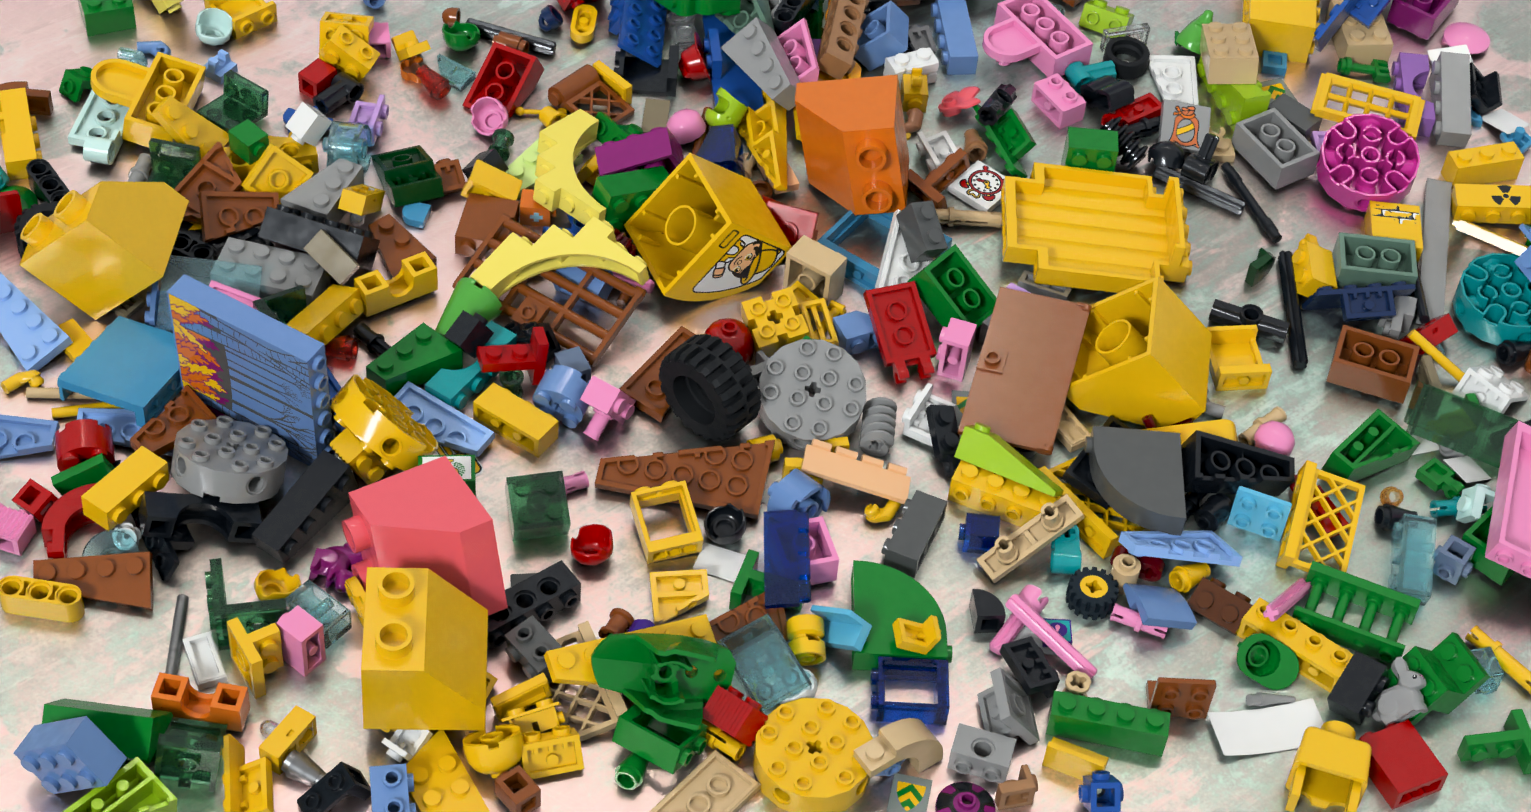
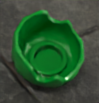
[442,21,480,52]

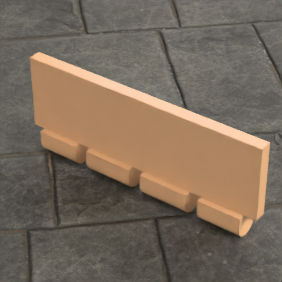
[801,438,911,504]

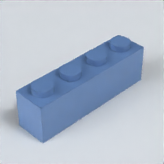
[931,0,979,75]

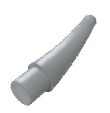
[1246,692,1296,707]

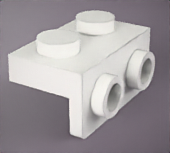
[916,130,957,172]
[902,383,956,447]

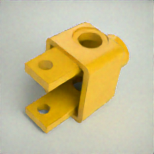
[1285,720,1372,812]

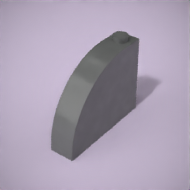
[1084,426,1186,536]

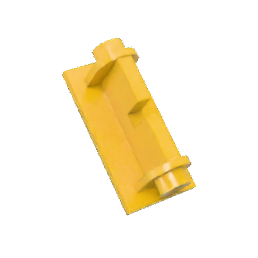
[501,698,566,735]

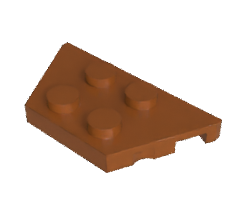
[174,142,244,223]

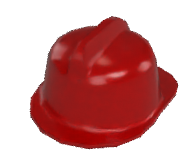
[678,32,711,81]

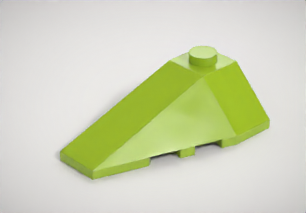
[954,422,1064,497]

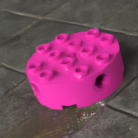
[1316,114,1420,212]

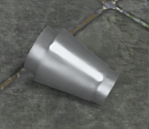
[281,749,327,787]

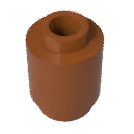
[491,31,529,53]

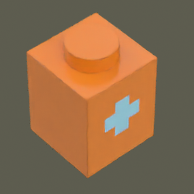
[520,189,557,227]

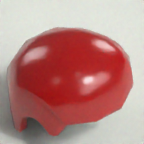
[570,524,614,566]

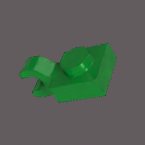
[1415,457,1465,500]

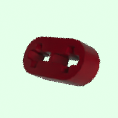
[1110,545,1165,582]

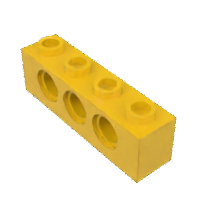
[223,137,319,183]

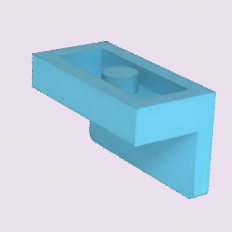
[810,605,872,652]

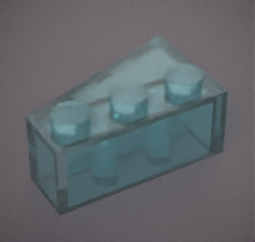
[1388,513,1437,606]

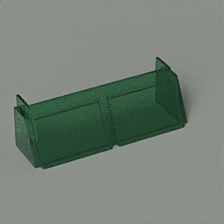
[1404,380,1531,468]

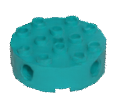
[1452,253,1531,346]

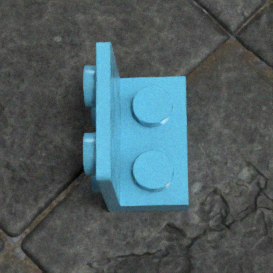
[1227,486,1292,542]

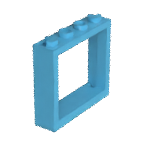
[817,210,952,290]

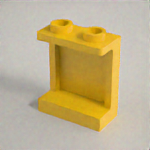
[204,0,277,40]
[1207,325,1272,391]

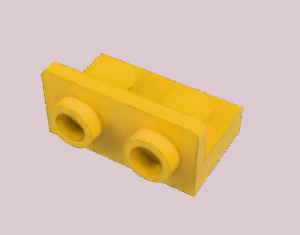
[521,725,584,779]

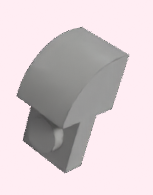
[1378,296,1417,340]

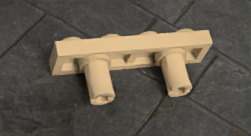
[976,494,1084,584]

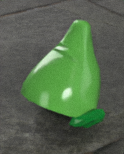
[1174,10,1213,55]

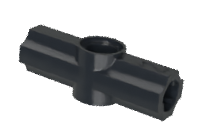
[977,84,1017,126]
[1208,299,1290,344]

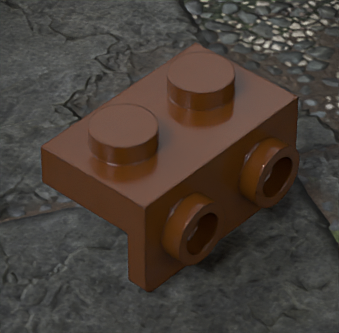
[1187,577,1253,636]

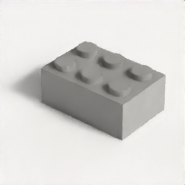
[1231,107,1320,190]

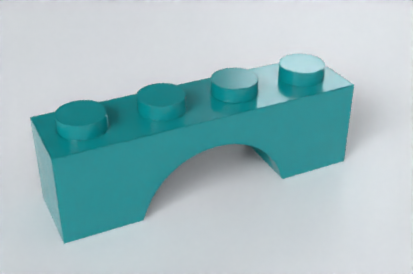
[425,320,517,410]

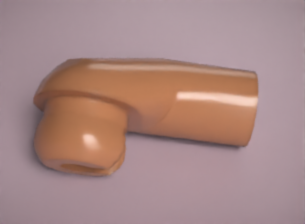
[905,108,924,134]

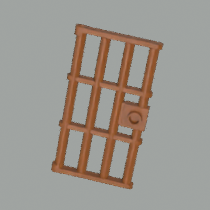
[452,213,647,367]

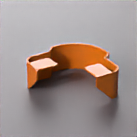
[400,55,426,83]

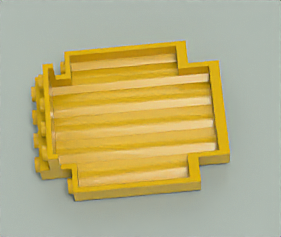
[1001,162,1192,293]

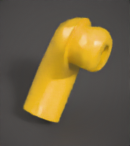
[0,370,44,394]

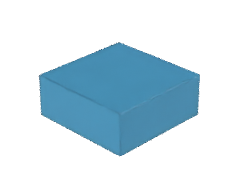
[1261,50,1287,76]

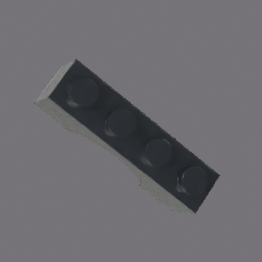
[138,491,262,543]

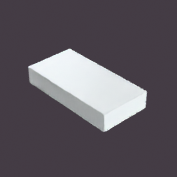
[182,631,228,690]

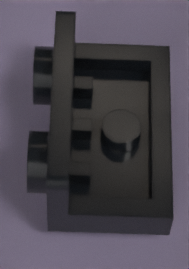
[1470,62,1502,115]

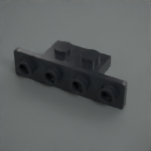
[131,507,195,581]

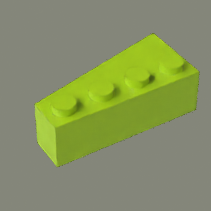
[1196,56,1272,131]

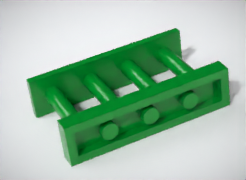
[1292,561,1421,664]

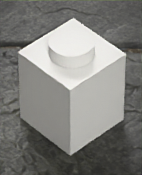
[285,101,332,146]

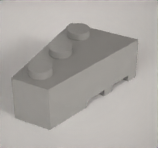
[280,158,364,223]

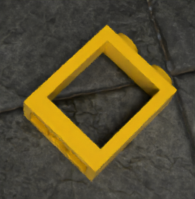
[629,480,703,564]

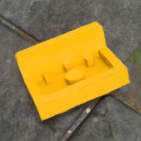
[318,25,380,82]

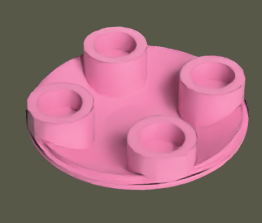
[1442,22,1490,55]

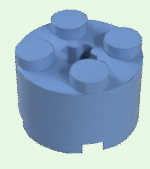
[532,365,590,428]
[767,468,831,524]

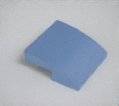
[1123,583,1197,630]

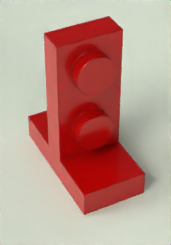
[476,327,549,385]

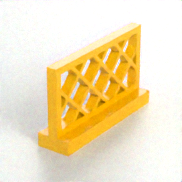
[1038,457,1151,559]
[1275,460,1366,572]

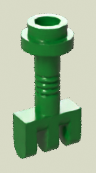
[1337,57,1391,84]

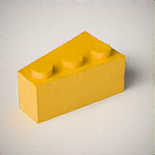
[0,87,42,181]

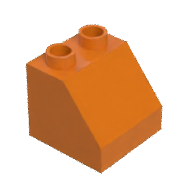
[795,75,909,215]

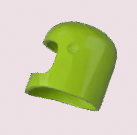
[705,87,748,134]

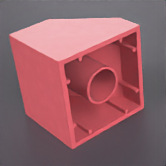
[342,456,508,616]

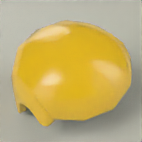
[253,567,301,608]

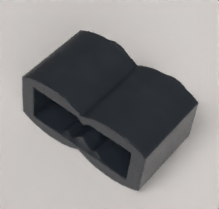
[1080,75,1135,113]

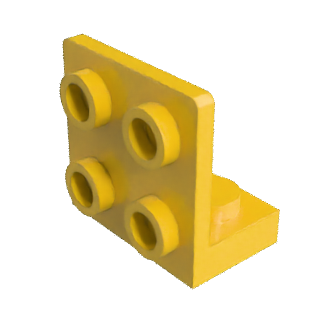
[319,11,374,70]

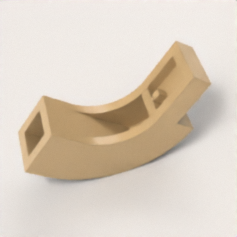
[853,718,943,778]

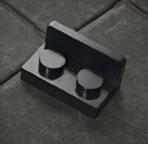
[1000,636,1060,698]

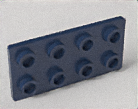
[1302,281,1416,322]

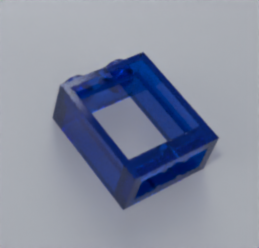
[870,656,950,725]

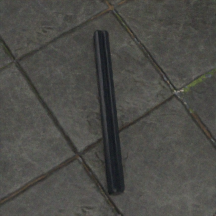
[1278,250,1308,369]

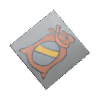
[1158,99,1211,153]

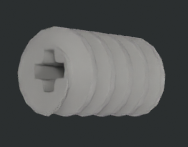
[859,397,897,457]

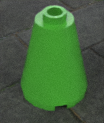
[435,277,502,339]

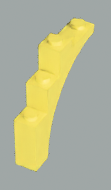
[533,109,607,225]
[470,216,649,299]

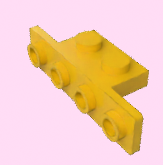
[222,734,274,812]

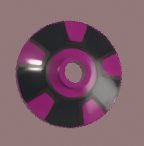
[935,782,996,812]

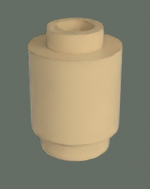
[1110,554,1141,594]

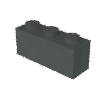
[881,490,948,578]

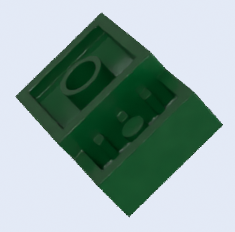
[371,145,444,207]

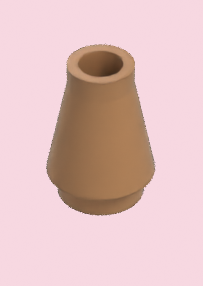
[964,129,988,162]

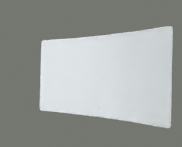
[1207,698,1323,756]

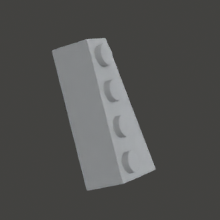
[721,17,801,111]
[1429,51,1472,148]

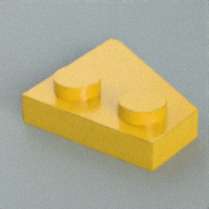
[649,569,709,626]

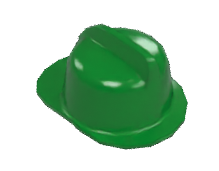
[1237,633,1299,690]

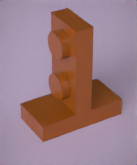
[908,148,970,209]

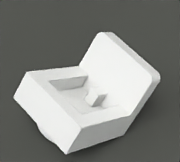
[381,729,433,763]

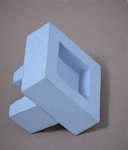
[203,49,238,84]

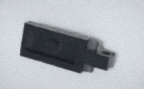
[926,404,961,478]

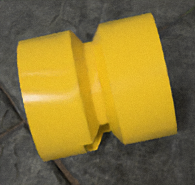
[786,614,826,666]

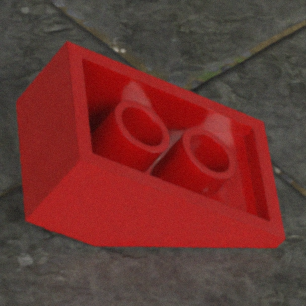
[462,42,544,120]

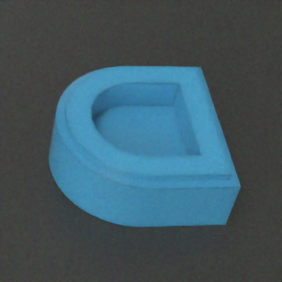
[402,202,431,229]

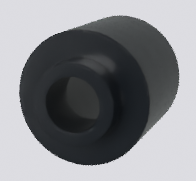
[1194,493,1233,532]

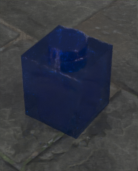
[958,513,1000,554]

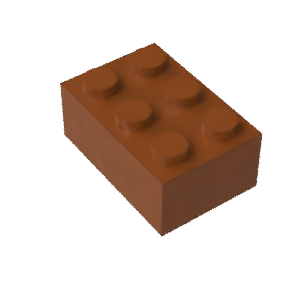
[1326,325,1420,404]

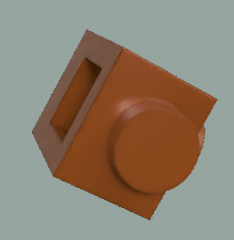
[494,765,541,812]

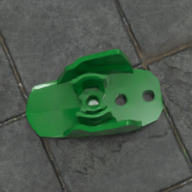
[591,633,736,730]

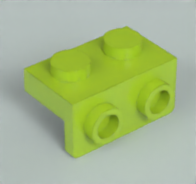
[1079,0,1135,38]

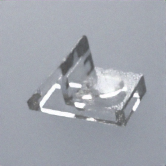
[666,12,696,50]

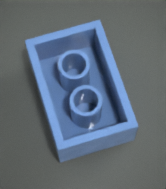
[14,716,127,794]

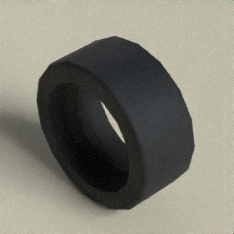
[1102,36,1150,80]

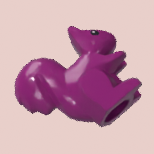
[308,542,363,593]

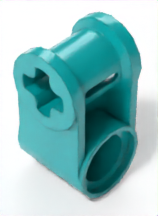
[1050,525,1082,575]

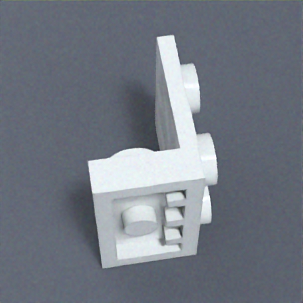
[1452,365,1530,424]

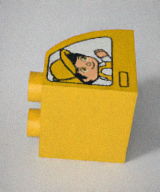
[624,153,792,301]

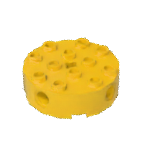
[331,374,438,471]
[753,698,873,812]

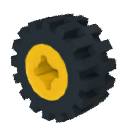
[1066,567,1119,620]

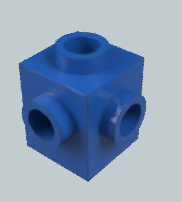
[1078,771,1124,812]

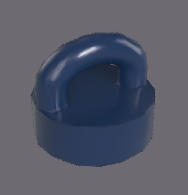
[538,5,563,32]

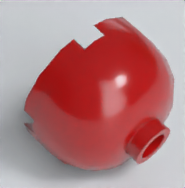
[704,318,754,363]

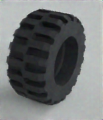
[659,334,761,441]

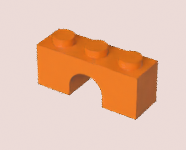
[151,672,250,732]

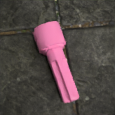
[990,584,1049,655]

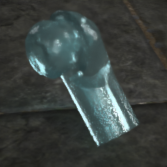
[117,47,148,67]

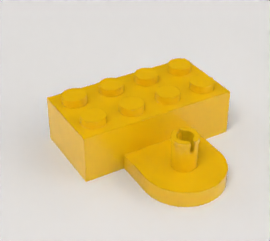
[90,52,206,154]

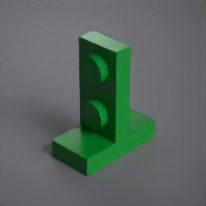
[729,549,807,611]
[1457,709,1531,775]

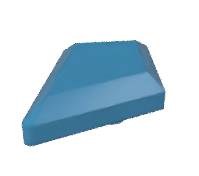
[1500,127,1531,154]

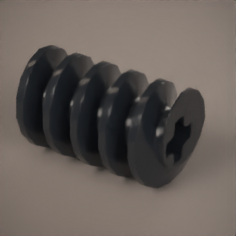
[1100,116,1148,171]

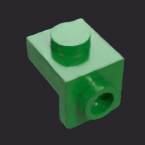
[59,66,92,102]

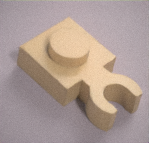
[1209,127,1236,163]

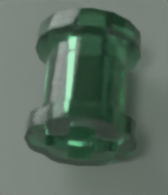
[488,129,514,162]
[499,370,524,399]

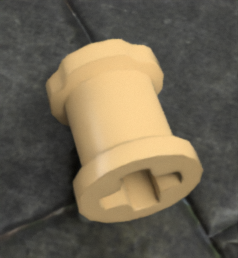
[1062,671,1091,697]

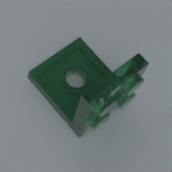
[205,558,287,651]
[154,717,227,793]

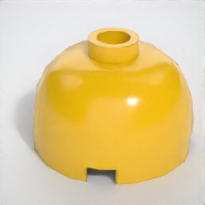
[462,724,524,778]

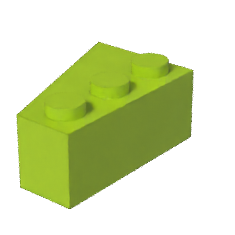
[63,756,178,812]

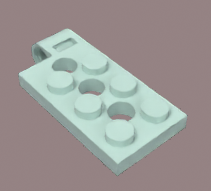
[68,90,129,165]

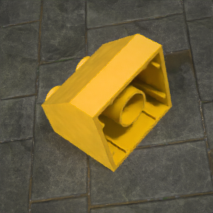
[19,181,189,320]
[1067,276,1212,427]
[361,567,488,731]

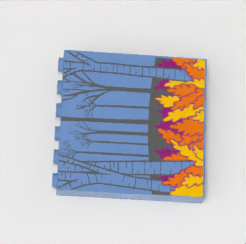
[167,274,335,466]

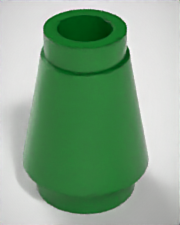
[615,752,649,790]

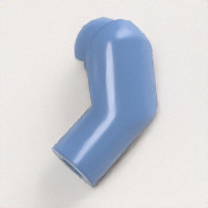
[137,41,171,56]

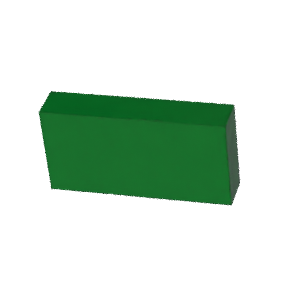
[51,453,115,496]

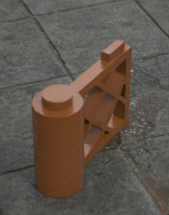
[548,64,635,124]

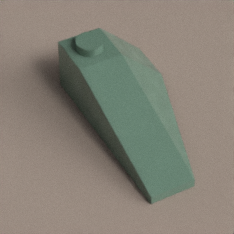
[715,0,775,34]

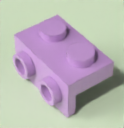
[344,94,389,146]

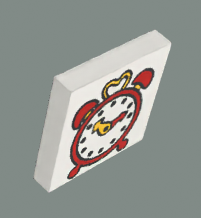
[947,160,1005,212]

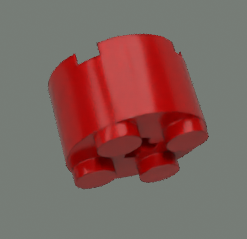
[55,419,115,472]

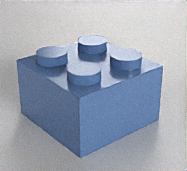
[854,1,909,71]

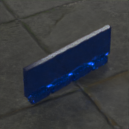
[763,509,811,609]

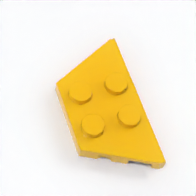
[406,730,490,812]

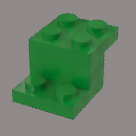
[1387,632,1490,726]

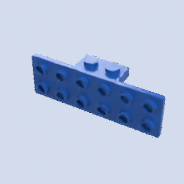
[608,0,667,68]
[1314,0,1391,52]
[702,14,764,111]

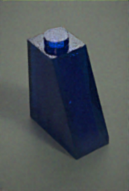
[696,124,745,177]

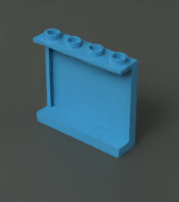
[57,316,182,427]

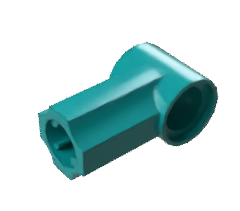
[1065,60,1117,93]

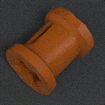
[598,608,634,638]

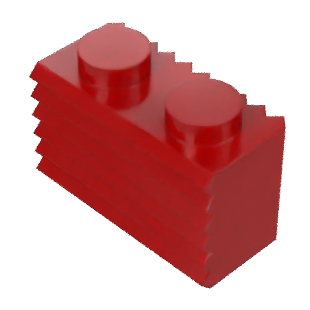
[703,685,768,747]

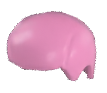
[470,96,508,137]
[666,108,706,144]
[1254,420,1295,456]

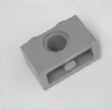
[947,723,1017,783]

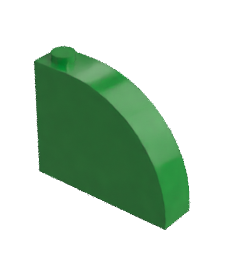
[851,560,952,674]

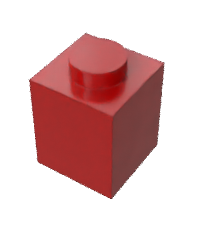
[298,58,337,99]

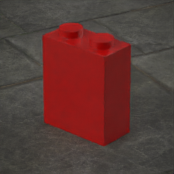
[1358,719,1448,810]

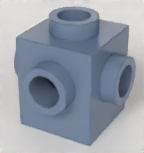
[1431,535,1476,586]

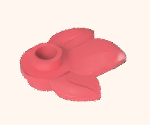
[938,86,981,117]

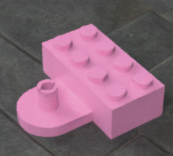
[982,0,1093,77]

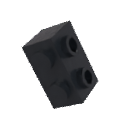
[1327,651,1390,725]

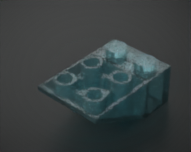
[717,613,812,712]

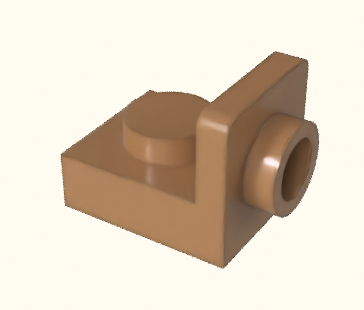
[995,764,1038,811]

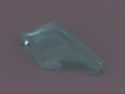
[437,54,476,92]

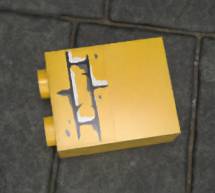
[1364,201,1423,263]

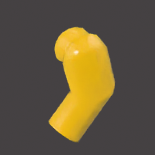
[864,500,902,523]

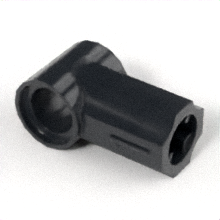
[313,72,364,115]

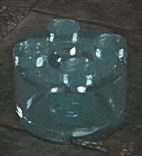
[322,121,372,173]

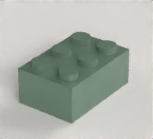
[1332,232,1418,297]

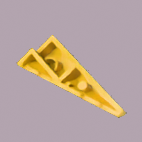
[737,100,787,191]

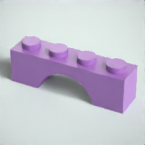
[1391,52,1436,137]

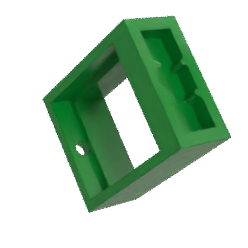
[612,704,709,774]

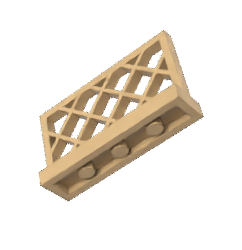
[545,621,628,742]

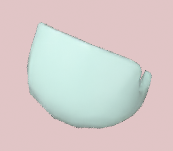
[195,8,233,46]

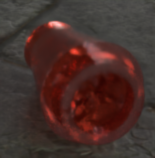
[416,65,451,100]
[325,335,358,362]

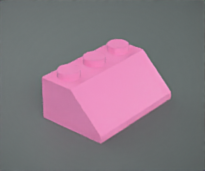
[777,18,820,83]

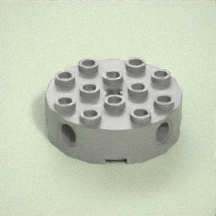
[758,339,866,451]
[170,416,288,504]

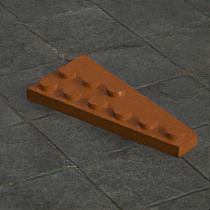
[595,440,775,519]

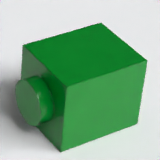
[228,119,269,165]

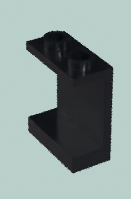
[614,45,679,97]

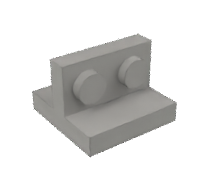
[977,667,1040,745]

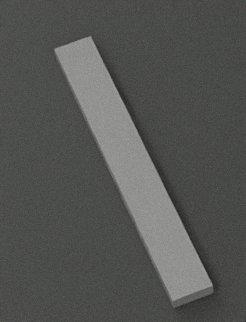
[1416,178,1452,325]

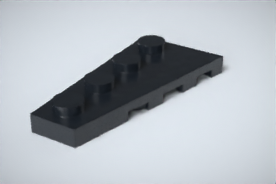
[1061,415,1131,510]

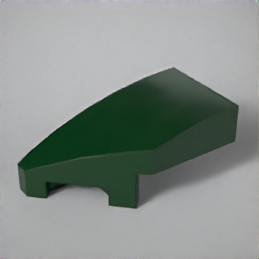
[1245,248,1276,287]

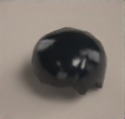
[1148,141,1185,169]
[704,503,746,545]

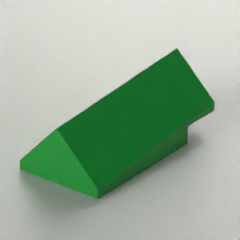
[42,698,173,766]

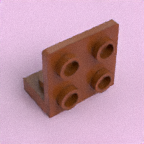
[1146,677,1216,719]

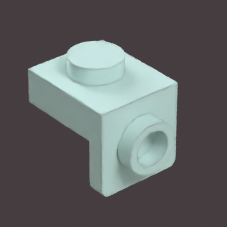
[1456,484,1495,524]

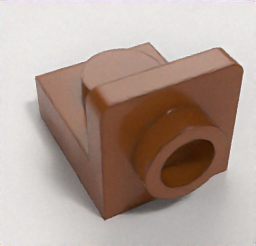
[434,158,466,195]

